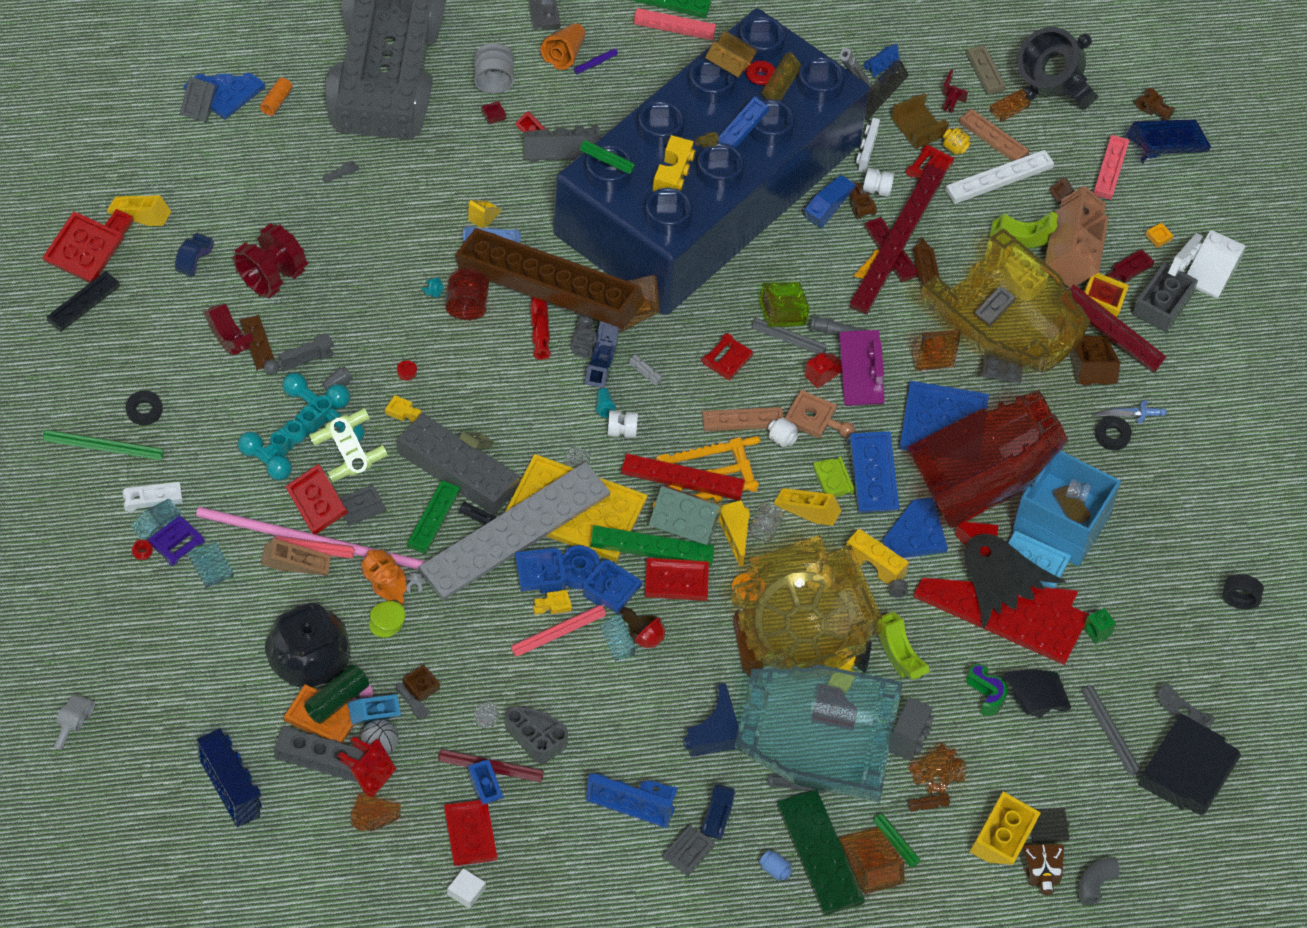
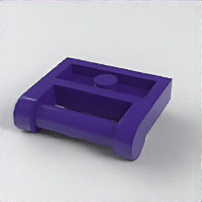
[148,516,205,567]

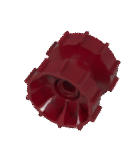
[231,223,309,299]

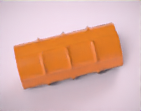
[260,78,293,116]

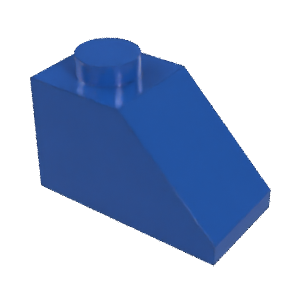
[468,759,503,805]

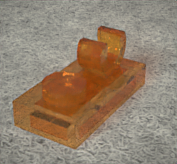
[989,89,1031,122]

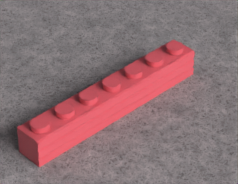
[634,8,716,40]

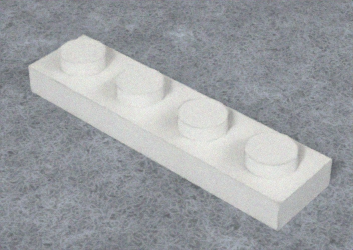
[1168,233,1203,276]

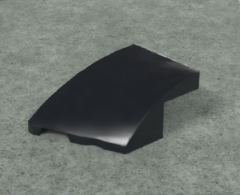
[1001,670,1071,718]

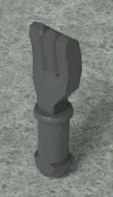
[323,161,360,183]
[395,683,430,720]

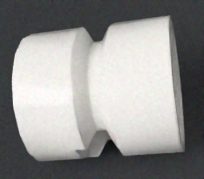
[863,168,894,197]
[608,410,638,439]

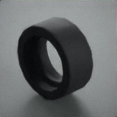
[1223,574,1264,610]

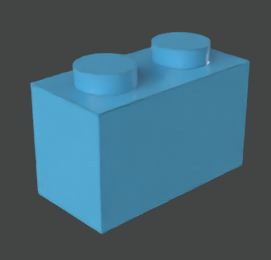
[348,694,401,724]

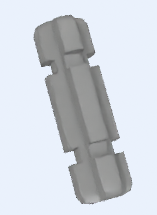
[629,354,662,385]

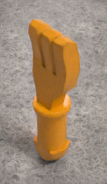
[854,250,880,279]

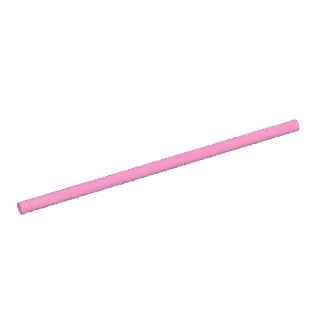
[196,507,427,570]

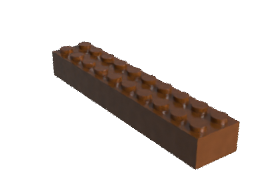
[455,228,644,329]

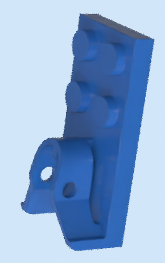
[847,431,900,513]
[586,773,677,828]

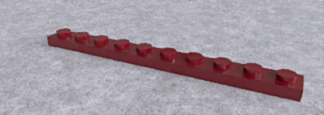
[850,164,946,315]

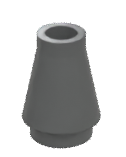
[322,366,353,391]

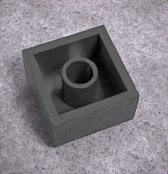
[888,697,934,761]

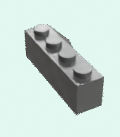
[523,124,601,162]

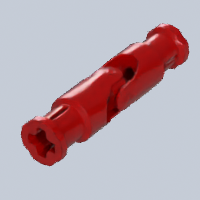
[530,296,551,360]

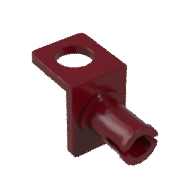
[942,69,968,113]

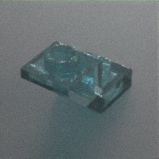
[131,499,182,541]

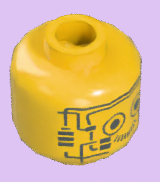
[943,127,971,155]

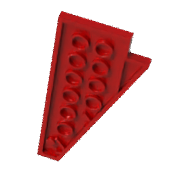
[914,578,1090,665]

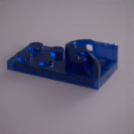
[1126,119,1211,164]

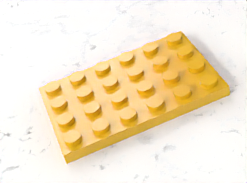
[505,454,648,563]

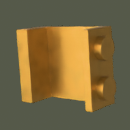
[705,30,758,77]
[891,93,949,149]

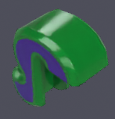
[966,664,1008,716]

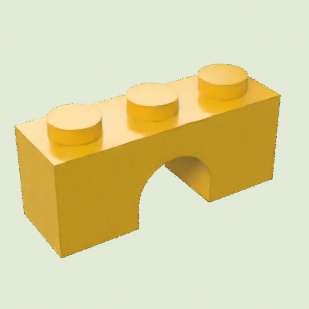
[653,135,696,191]
[844,529,909,585]

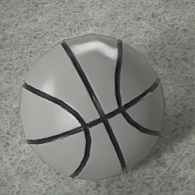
[361,719,399,755]

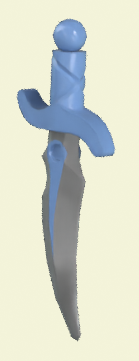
[1092,400,1167,423]

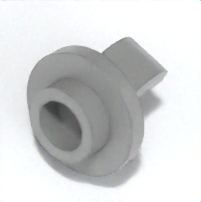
[405,573,426,593]

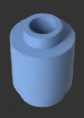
[759,850,793,881]

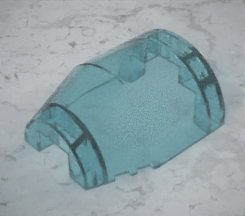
[735,665,903,802]

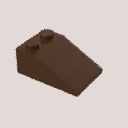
[1069,335,1120,385]

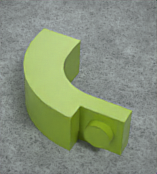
[990,211,1058,248]
[875,611,930,680]

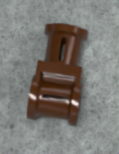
[1135,88,1175,122]
[850,182,877,220]

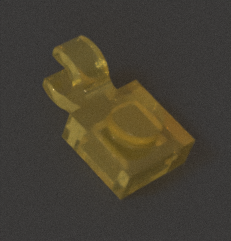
[695,131,719,148]

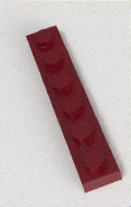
[1061,284,1167,373]

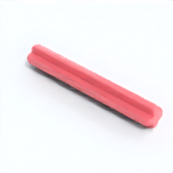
[274,536,355,558]

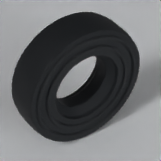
[126,391,163,425]
[1095,416,1132,450]

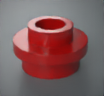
[132,540,153,560]

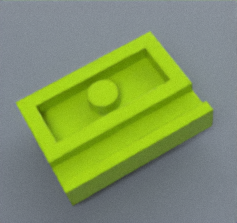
[813,456,854,497]

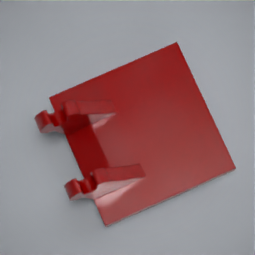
[337,737,396,800]

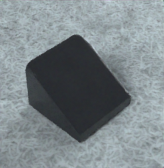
[854,641,872,673]

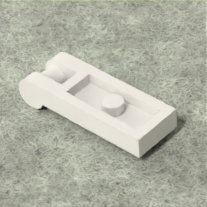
[122,482,182,512]

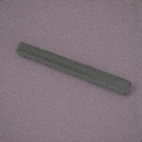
[1083,686,1140,776]

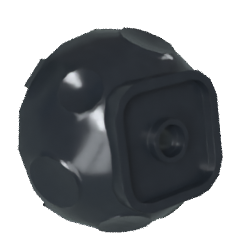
[265,603,351,688]

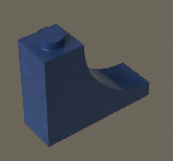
[683,683,742,757]

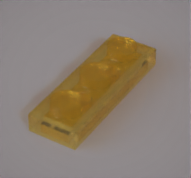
[761,52,801,101]

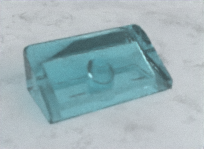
[600,614,635,661]

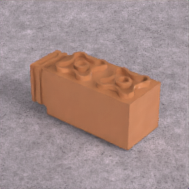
[1044,186,1109,287]

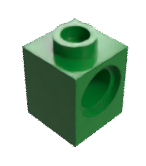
[1083,608,1116,645]

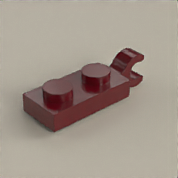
[1107,249,1155,283]

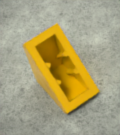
[468,200,502,228]

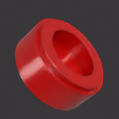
[397,360,417,381]

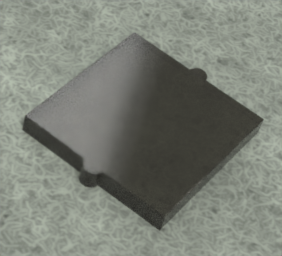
[1030,808,1070,842]

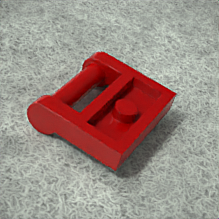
[906,145,954,179]
[701,333,753,381]

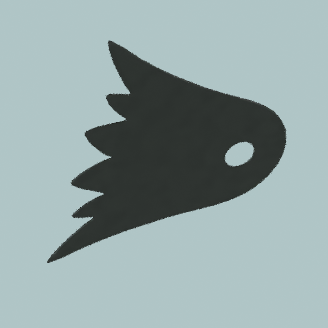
[964,534,1066,629]

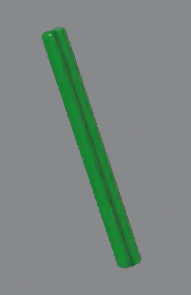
[43,429,164,460]

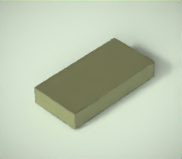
[459,432,494,449]

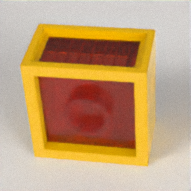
[1084,273,1129,317]

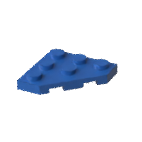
[184,73,265,120]
[883,497,948,558]

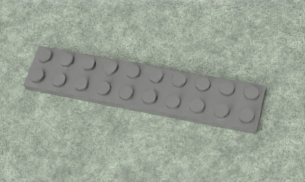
[419,462,610,601]

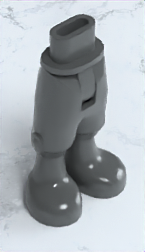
[571,314,597,358]

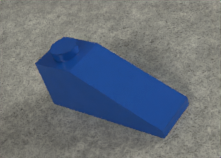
[804,175,856,229]

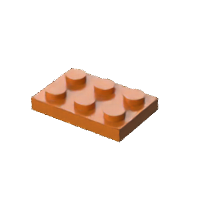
[284,684,355,744]

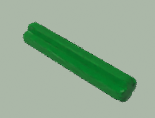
[580,140,635,174]
[873,813,920,867]

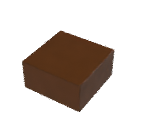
[403,665,440,702]

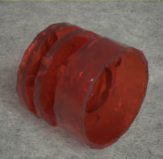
[445,269,489,321]

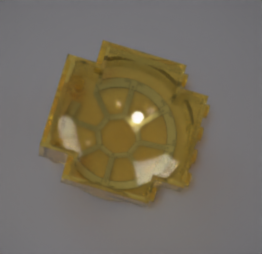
[731,535,882,678]

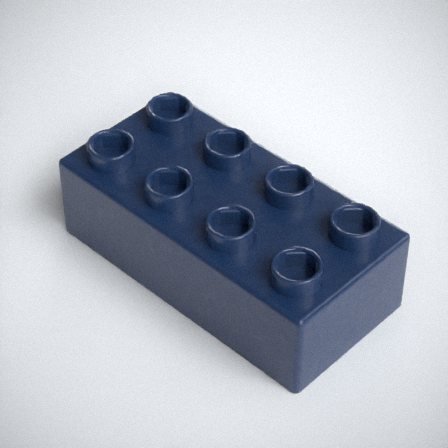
[553,8,870,315]

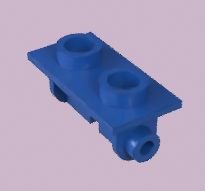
[863,43,900,77]

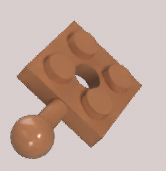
[785,390,855,439]

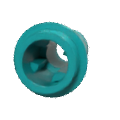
[596,388,616,418]

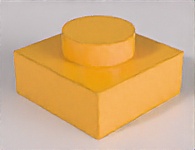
[1146,223,1174,248]

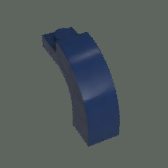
[585,321,620,388]

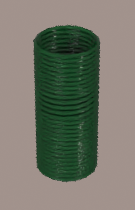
[304,665,369,724]

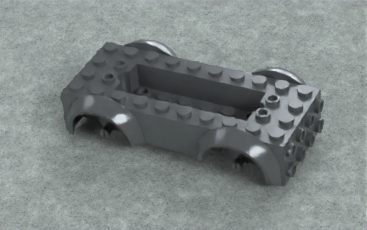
[326,0,446,140]

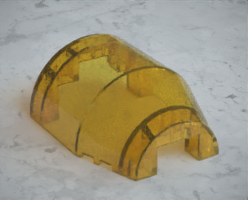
[921,228,1091,373]

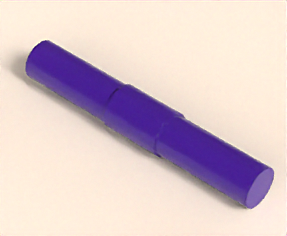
[574,48,618,75]

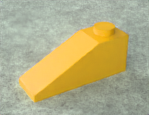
[107,195,172,226]
[774,488,842,526]
[718,500,750,567]

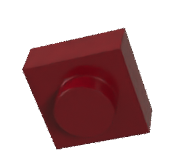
[481,101,506,124]

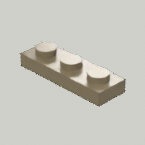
[967,45,1006,95]

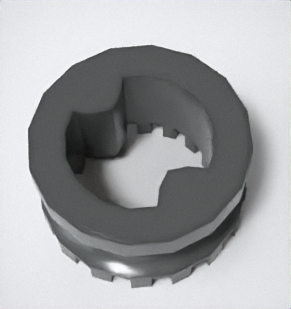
[889,579,908,598]

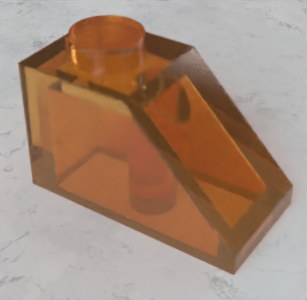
[351,794,401,832]

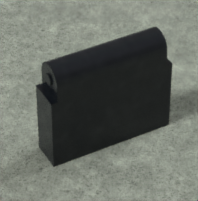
[1138,713,1241,815]

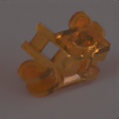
[909,743,966,794]

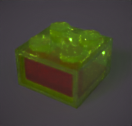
[758,282,810,327]

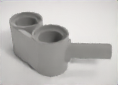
[54,694,95,750]

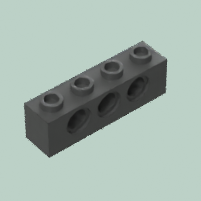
[274,727,365,782]

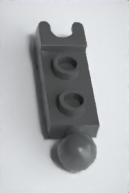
[264,333,334,375]

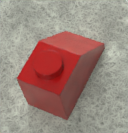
[804,352,842,389]
[955,521,998,557]

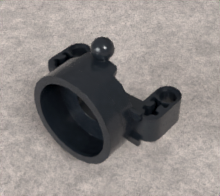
[1018,27,1099,110]

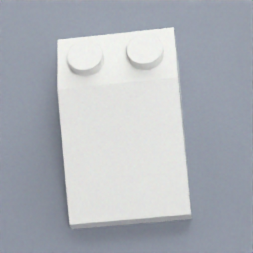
[1187,230,1246,299]

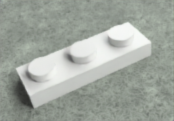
[856,118,880,174]

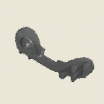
[1159,684,1215,727]

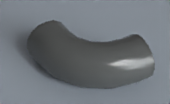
[1079,857,1119,905]

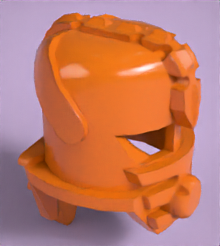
[362,549,407,605]

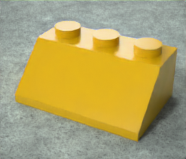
[970,791,1041,865]

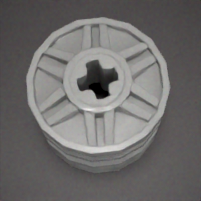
[474,43,514,94]

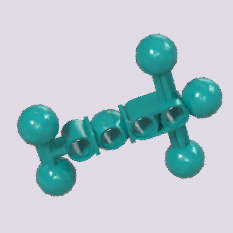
[237,373,365,481]

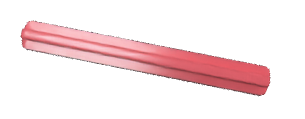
[511,605,606,656]

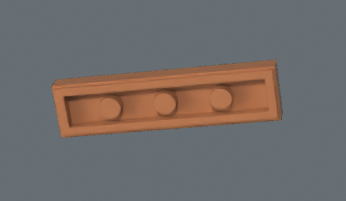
[959,109,1029,161]
[702,407,783,431]

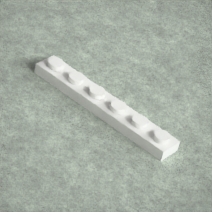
[945,150,1054,204]

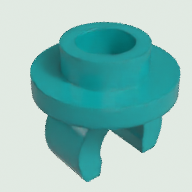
[422,278,444,297]

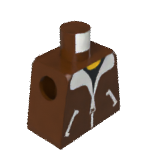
[1020,844,1064,895]

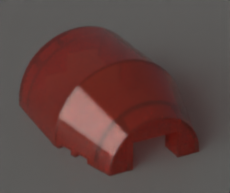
[908,390,1068,529]

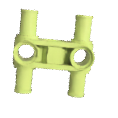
[309,408,388,483]

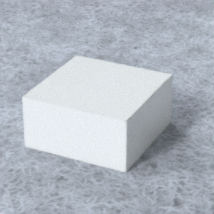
[447,868,486,909]

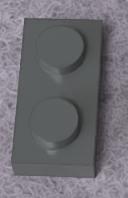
[975,286,1016,327]

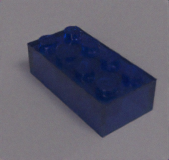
[197,728,262,828]

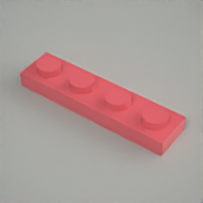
[1094,135,1129,200]

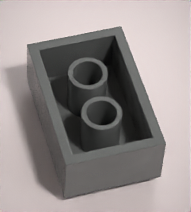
[1133,262,1198,332]

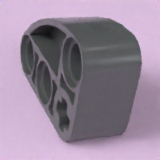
[505,707,568,763]

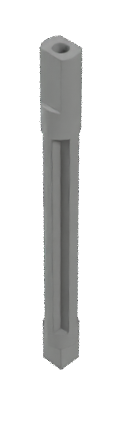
[839,48,873,93]

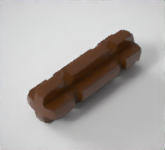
[908,794,950,812]

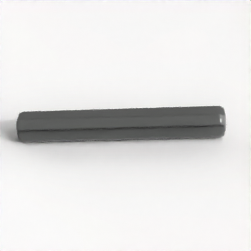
[752,318,827,354]

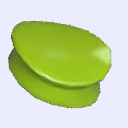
[369,601,405,638]

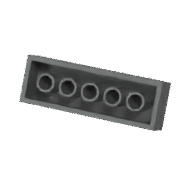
[397,413,520,516]

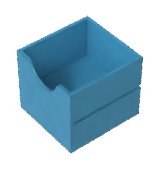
[1012,447,1121,567]

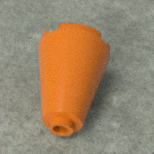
[540,23,586,70]

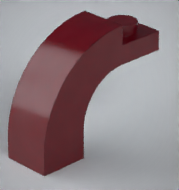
[203,303,253,356]

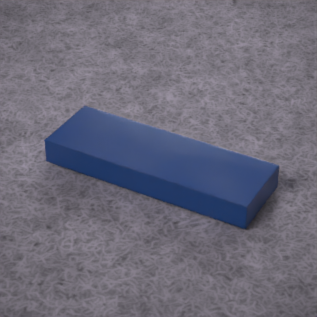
[716,96,770,148]

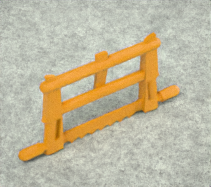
[656,436,761,502]

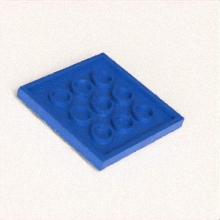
[899,381,989,463]

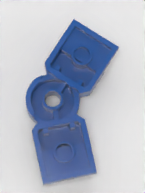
[515,545,643,614]

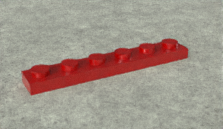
[621,453,745,501]

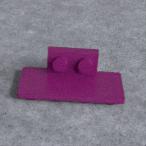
[840,330,884,406]

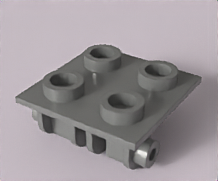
[981,355,1023,383]

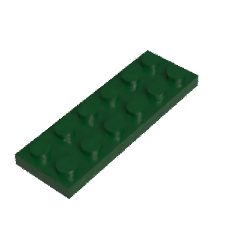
[776,790,865,916]

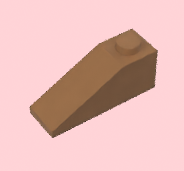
[261,538,331,576]

